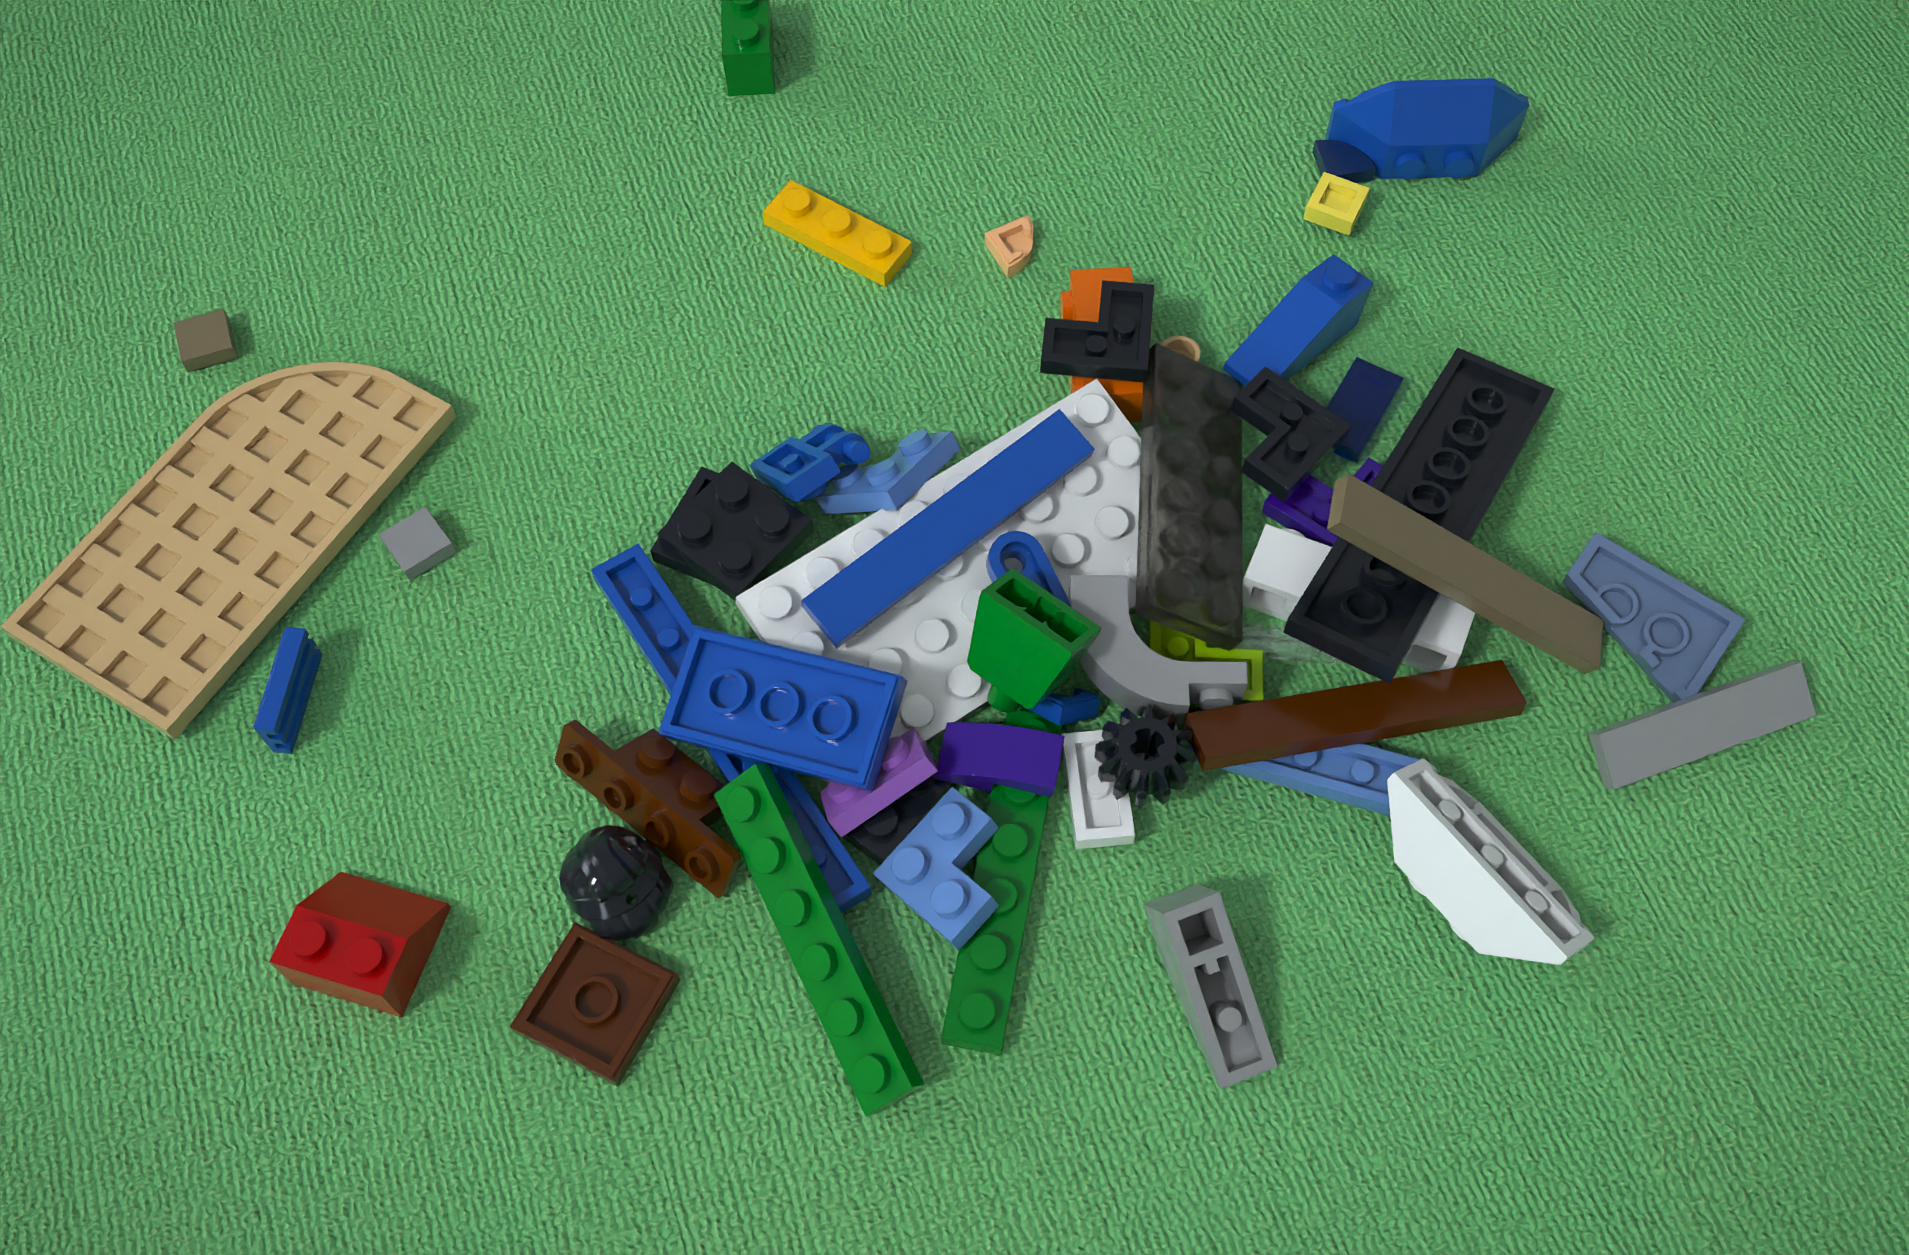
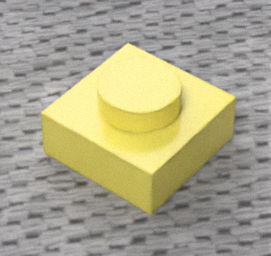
[1303,172,1370,236]

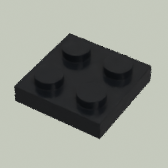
[657,462,814,602]

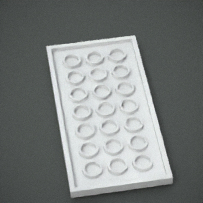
[736,379,1222,743]

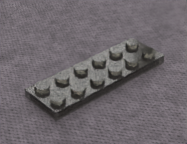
[1135,343,1243,651]

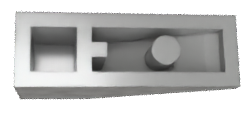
[1143,883,1278,1089]

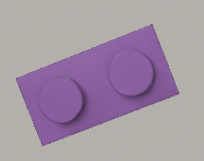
[819,727,938,838]

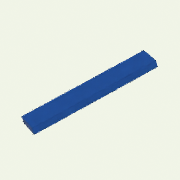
[801,409,1095,649]

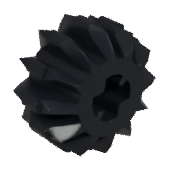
[1094,704,1196,809]

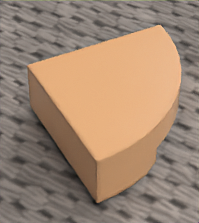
[985,215,1034,278]

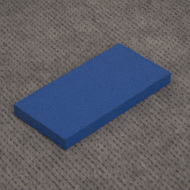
[658,626,908,793]

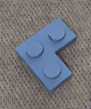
[815,430,961,514]
[873,787,999,950]

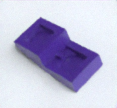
[934,722,1065,797]

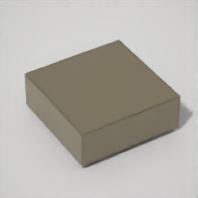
[173,309,238,372]

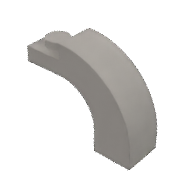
[1069,575,1248,725]

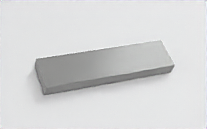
[1588,661,1816,790]

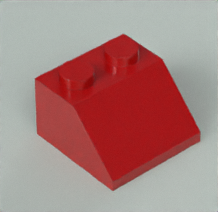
[269,872,451,1018]

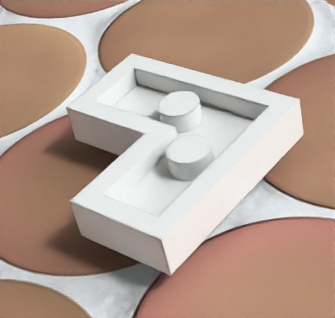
[1062,725,1177,849]

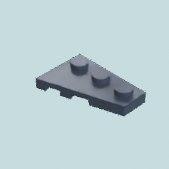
[1563,532,1746,703]

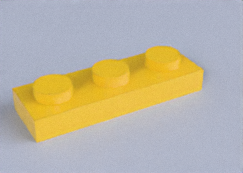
[762,180,912,287]

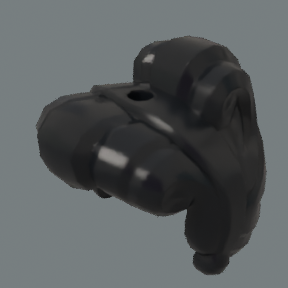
[559,825,674,941]

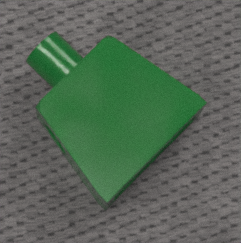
[967,568,1102,713]

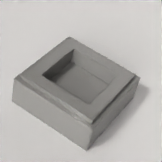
[378,507,456,581]

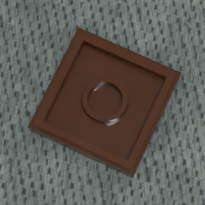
[510,922,680,1087]

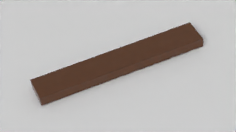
[1183,660,1527,771]

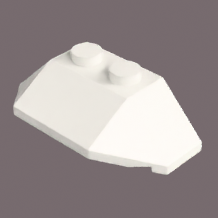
[1387,758,1595,965]

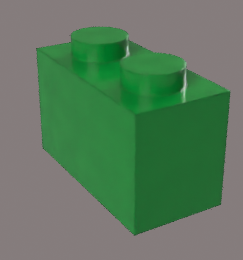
[721,0,775,96]

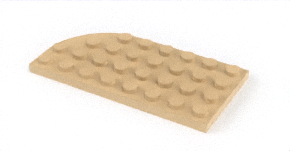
[0,362,456,740]

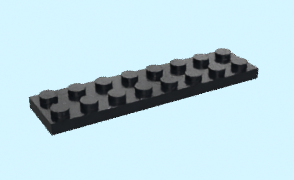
[1283,347,1555,684]

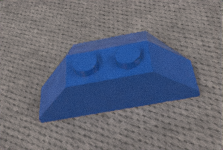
[1326,78,1529,179]

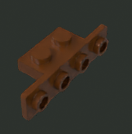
[555,720,741,898]

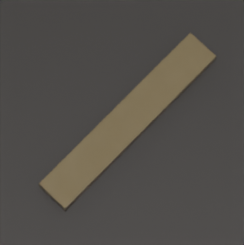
[1327,473,1604,674]

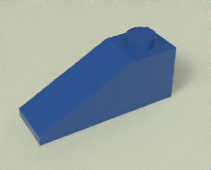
[1223,254,1373,386]

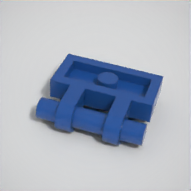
[749,423,870,502]

